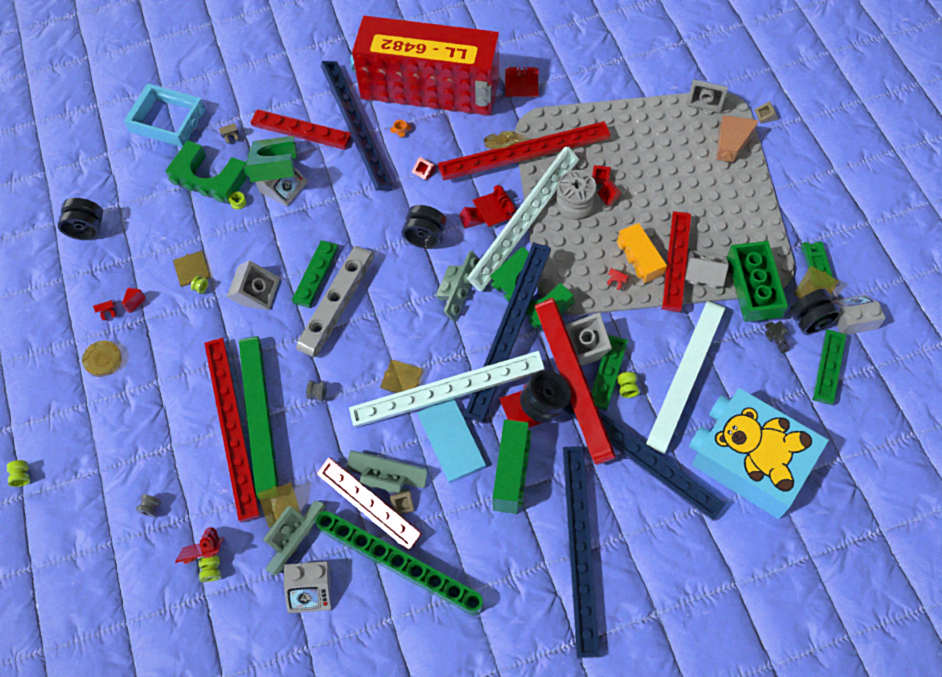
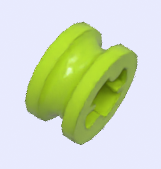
[229,192,246,210]
[191,275,208,294]

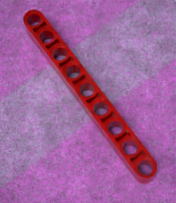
[535,297,616,466]

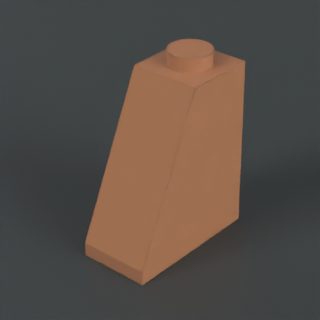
[716,115,758,162]

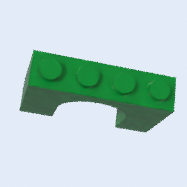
[244,136,297,183]
[165,140,247,204]
[490,246,575,332]

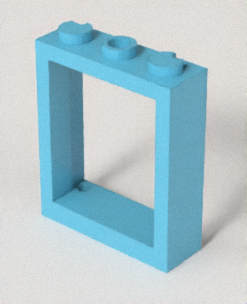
[124,83,205,147]

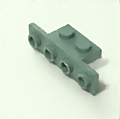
[436,251,480,321]
[347,450,428,493]
[263,501,326,576]

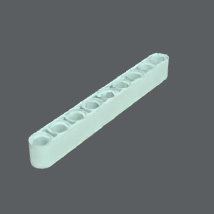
[646,301,725,454]

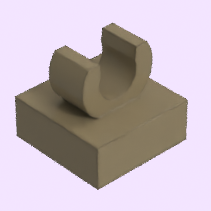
[218,123,238,144]

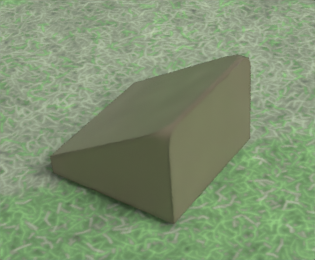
[754,101,779,124]
[390,488,415,515]

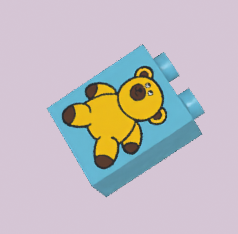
[689,388,829,519]

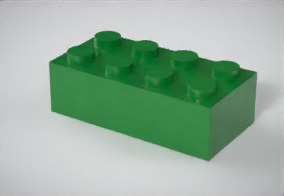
[727,241,788,322]
[492,419,532,514]

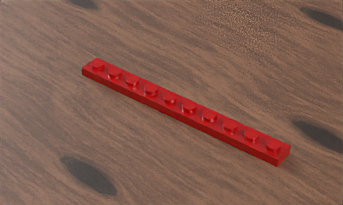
[438,121,611,181]
[204,337,261,523]

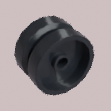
[58,198,103,240]
[402,205,446,249]
[789,288,842,335]
[520,370,571,423]

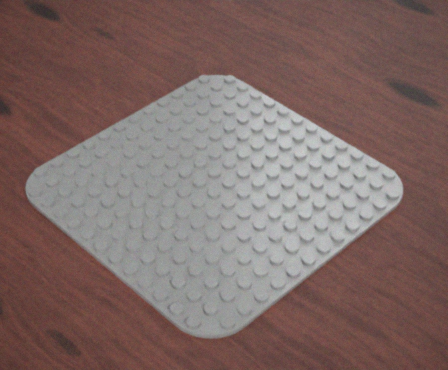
[515,92,794,315]

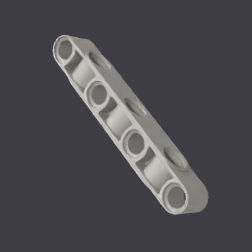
[296,245,374,358]

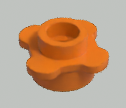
[390,120,411,137]

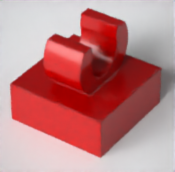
[597,180,622,206]
[607,268,630,290]
[93,300,117,321]

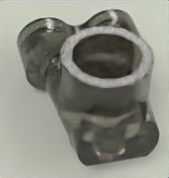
[764,321,790,353]

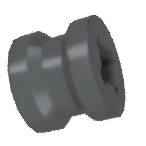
[306,380,327,401]
[135,494,162,517]

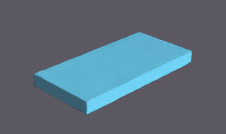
[417,399,486,483]

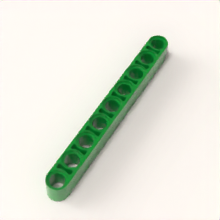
[239,336,280,500]
[316,511,483,616]

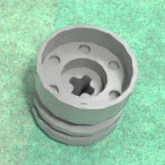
[556,170,596,219]

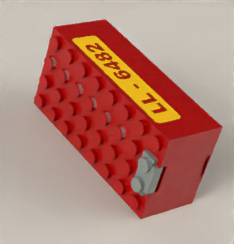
[352,15,499,116]

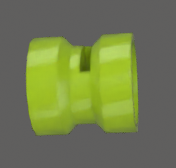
[617,372,640,398]
[7,460,30,487]
[198,555,221,582]

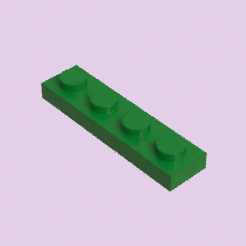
[292,240,339,309]
[812,329,847,406]
[591,335,628,411]

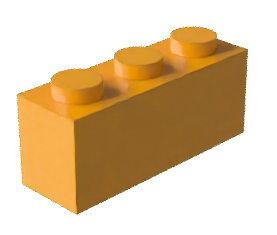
[617,223,667,283]

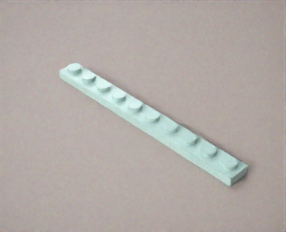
[466,146,579,291]
[349,351,545,428]

